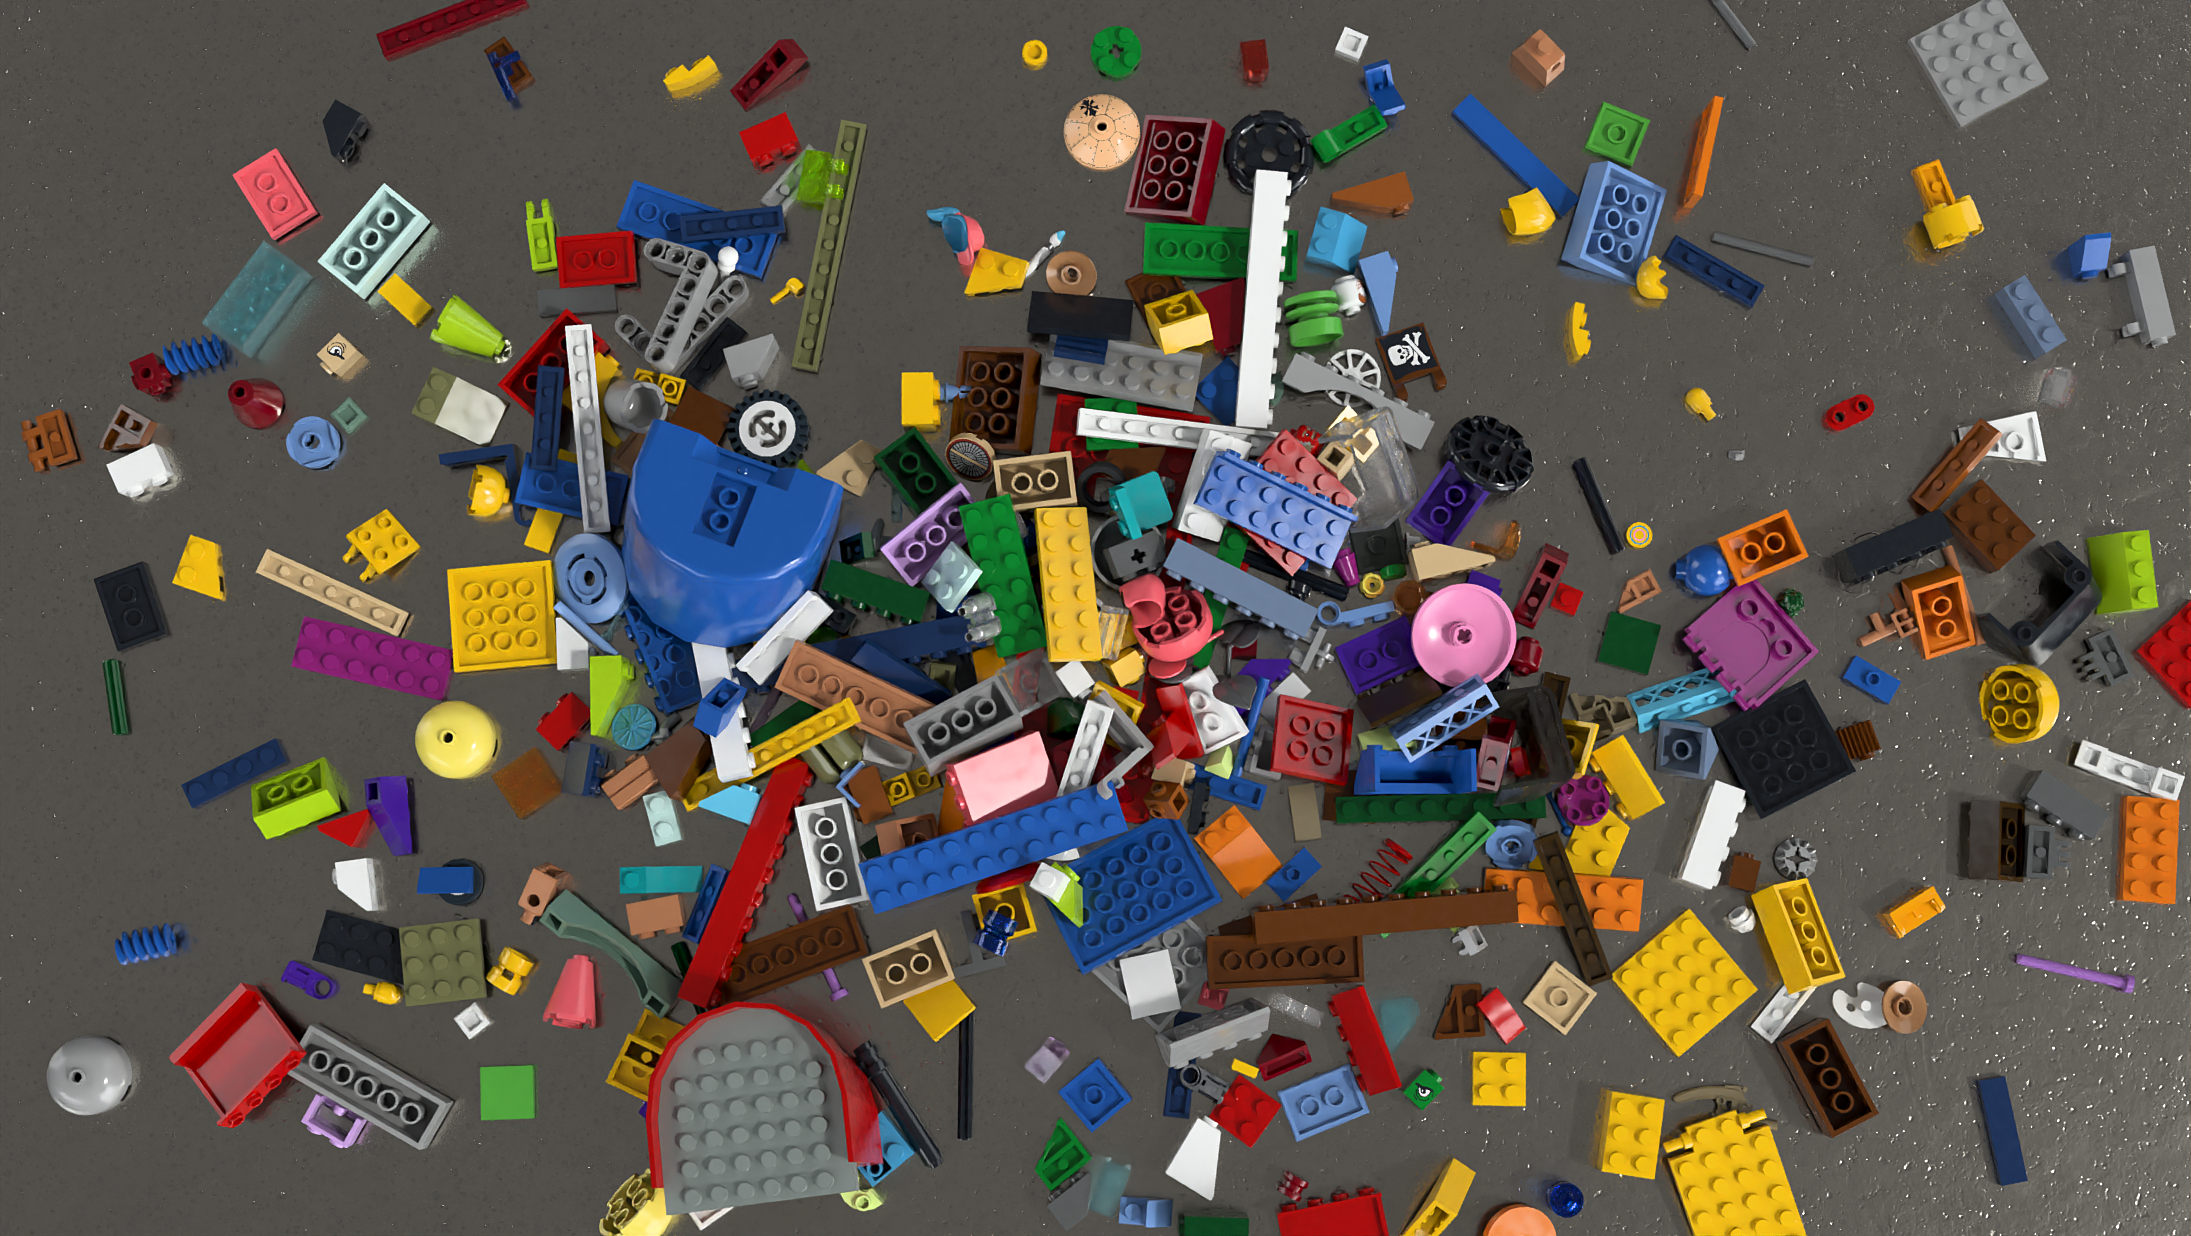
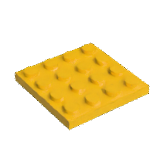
[447,560,557,673]
[1612,908,1758,1057]

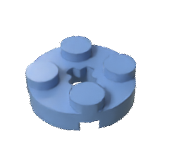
[286,416,340,469]
[1485,819,1538,869]

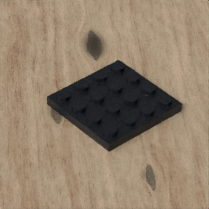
[1711,679,1857,820]

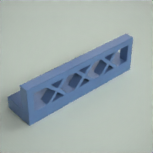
[1389,673,1499,763]

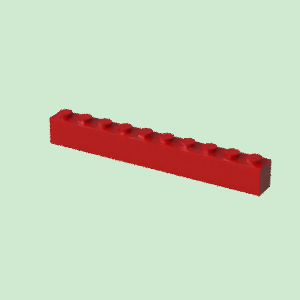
[677,758,815,1010]

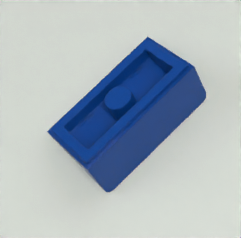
[417,867,473,894]

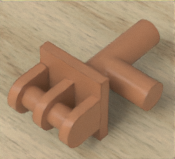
[1859,607,1919,647]

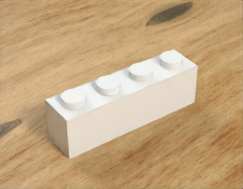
[1677,780,1747,890]

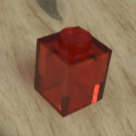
[1239,39,1269,81]

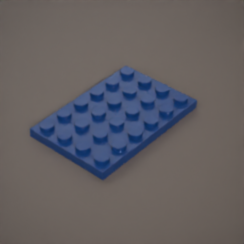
[1042,818,1223,975]

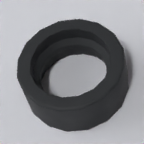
[1076,461,1127,513]

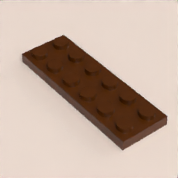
[719,904,870,1006]
[1205,934,1365,990]

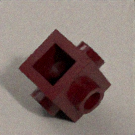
[129,352,172,396]

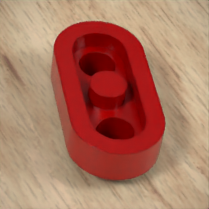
[1823,394,1875,432]

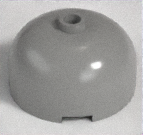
[46,1035,132,1115]

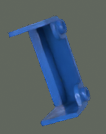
[1354,745,1477,795]

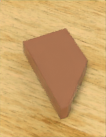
[1617,569,1662,613]

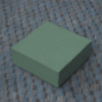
[330,397,368,434]

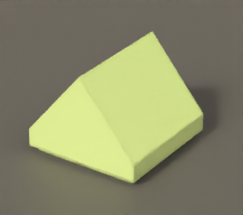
[1204,745,1236,779]

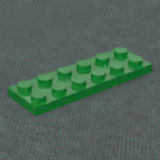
[1143,222,1298,283]
[958,493,1047,658]

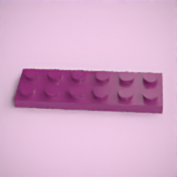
[291,616,454,701]

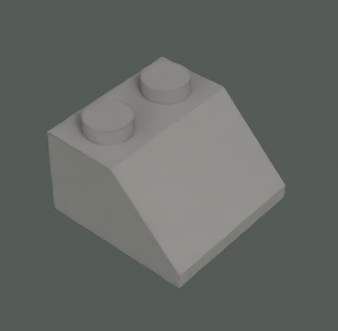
[723,334,780,389]

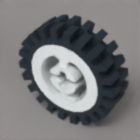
[727,389,810,468]

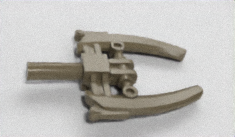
[1671,1085,1778,1139]

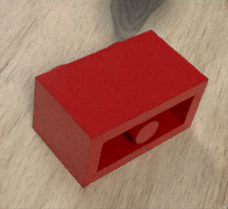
[739,112,800,166]
[535,692,591,752]

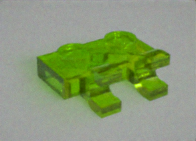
[796,149,849,205]

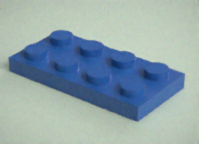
[515,452,629,526]

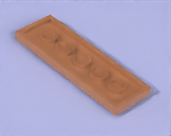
[774,639,937,755]

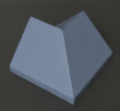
[1655,719,1719,780]

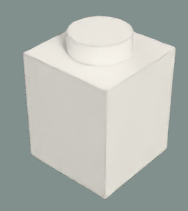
[1029,862,1070,903]

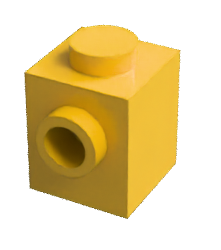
[1100,647,1146,688]

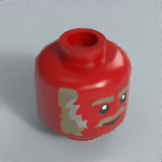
[1289,424,1325,459]

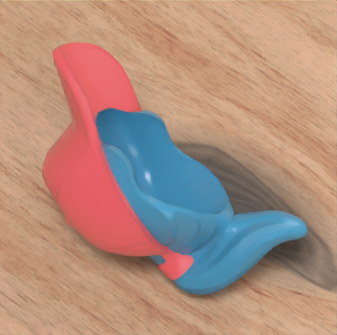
[926,207,984,265]

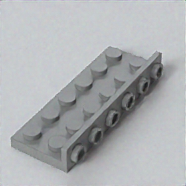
[1040,334,1203,412]

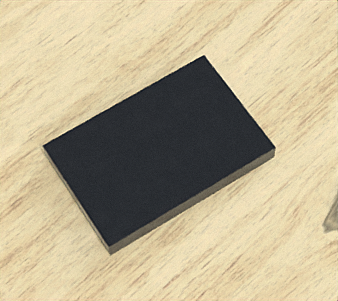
[93,561,169,652]

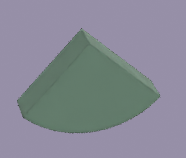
[1269,372,1284,408]

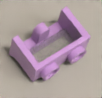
[301,1093,367,1148]

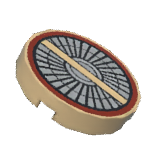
[945,433,996,480]

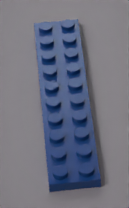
[858,781,1129,914]

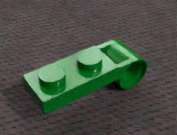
[1310,104,1388,163]

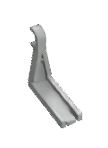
[1085,690,1154,800]

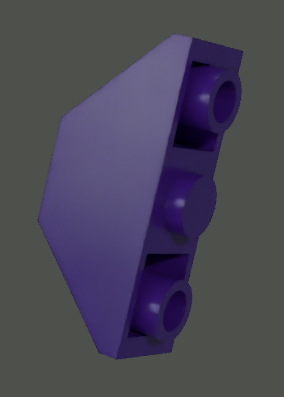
[1234,659,1292,719]

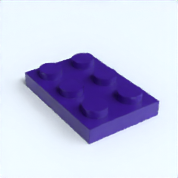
[1334,616,1420,695]

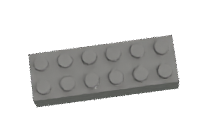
[287,1024,454,1150]

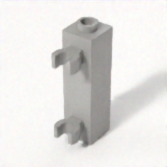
[2107,245,2176,347]

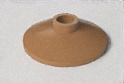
[1046,250,1097,296]
[1881,981,1927,1034]

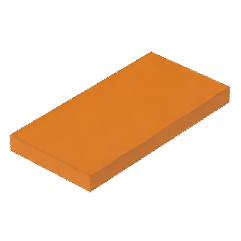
[1683,96,1724,208]

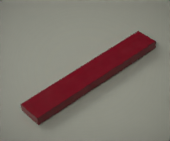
[376,0,529,60]

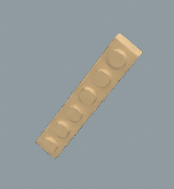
[256,549,409,636]

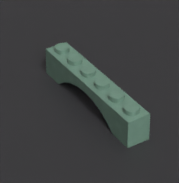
[540,889,682,1020]

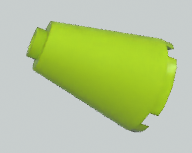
[430,294,506,358]

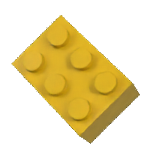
[1596,1090,1665,1179]

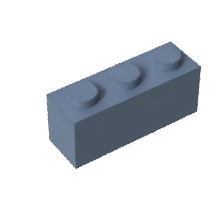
[1994,275,2067,359]

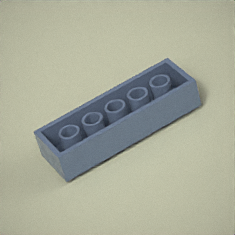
[1163,538,1319,641]

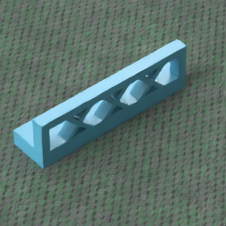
[1626,668,1737,733]

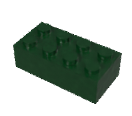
[821,559,933,626]

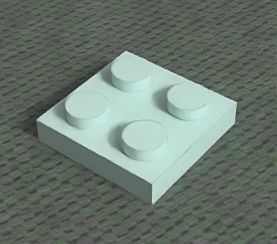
[921,541,983,613]

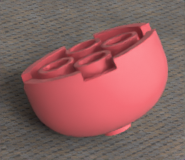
[1132,586,1213,662]

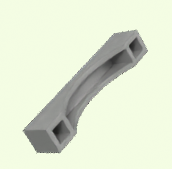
[1280,351,1435,450]

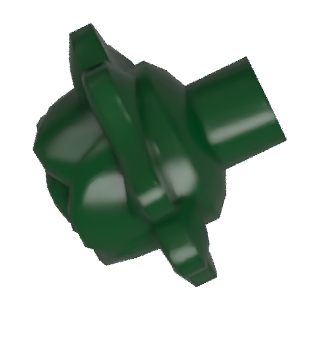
[1776,587,1805,617]

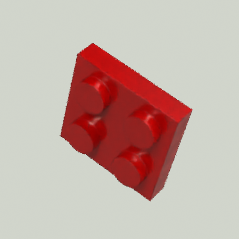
[1208,1074,1282,1148]

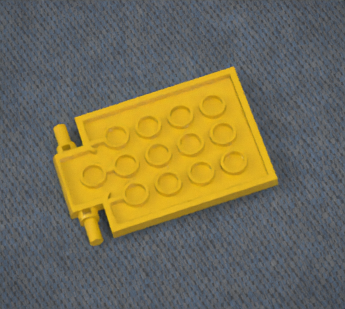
[1663,1108,1807,1236]

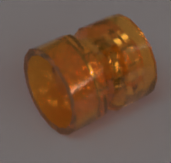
[1390,580,1427,617]

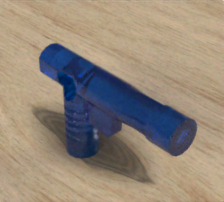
[487,50,522,102]

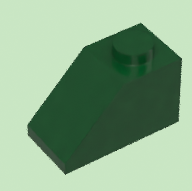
[1047,698,1085,740]

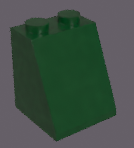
[1178,1211,1249,1236]

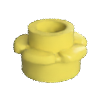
[1359,573,1385,598]

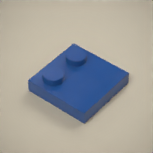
[1195,356,1239,426]
[1058,1058,1132,1133]

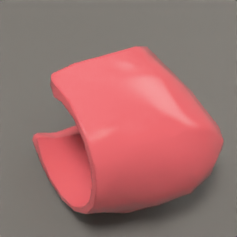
[1119,573,1166,628]

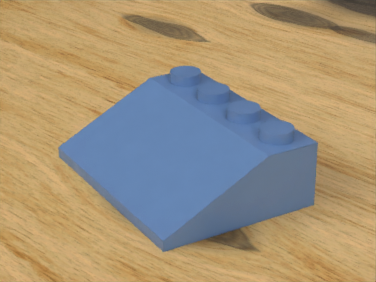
[1561,161,1667,286]

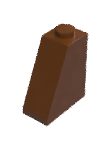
[645,719,713,802]

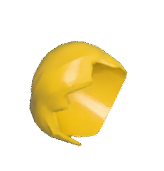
[1636,256,1668,299]

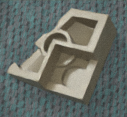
[1569,693,1638,742]

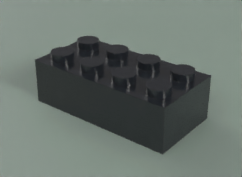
[1832,509,1953,585]

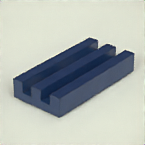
[1053,335,1109,365]

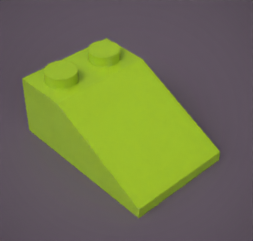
[590,655,634,738]

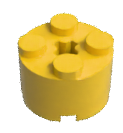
[1923,195,1984,249]

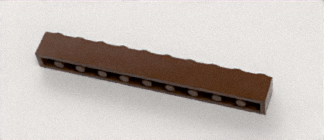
[1251,884,1519,944]

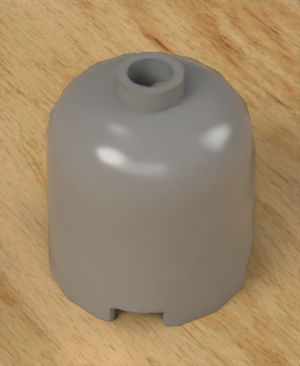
[603,378,668,434]

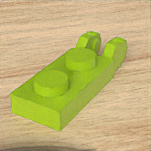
[526,199,558,272]

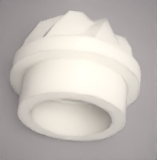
[1728,906,1756,933]

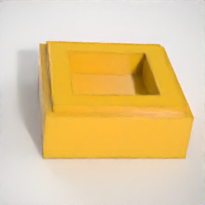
[1230,1058,1259,1078]

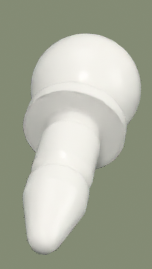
[717,246,739,285]

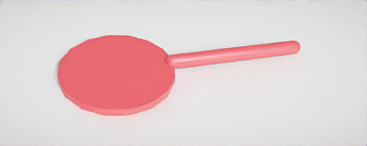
[1148,629,1224,679]

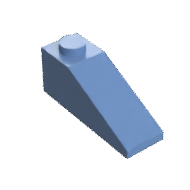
[1357,251,1398,337]

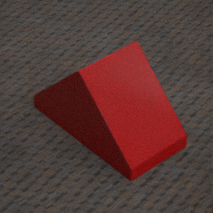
[317,809,373,848]

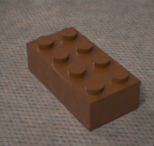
[1775,1017,1879,1138]

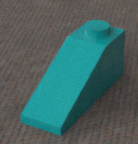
[620,866,703,894]

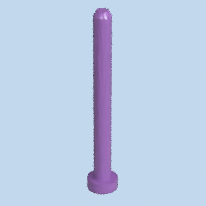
[787,893,848,1002]
[2016,954,2135,994]

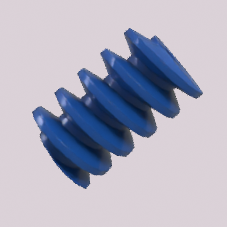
[163,333,222,375]
[115,923,176,965]

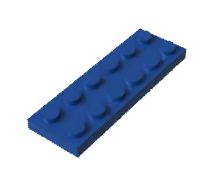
[616,180,778,279]

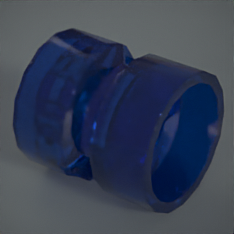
[973,908,1019,957]
[1544,1180,1584,1218]

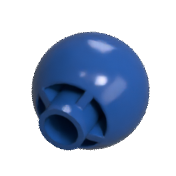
[1676,544,1734,596]

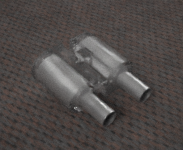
[958,592,1001,643]

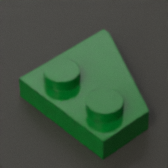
[1035,1118,1093,1192]

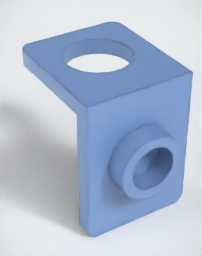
[836,761,865,808]

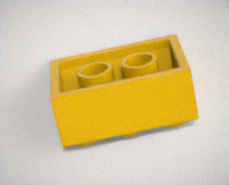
[1588,735,1665,821]

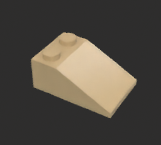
[1407,541,1495,586]

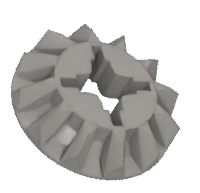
[1775,838,1818,880]

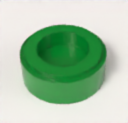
[1380,564,1407,581]

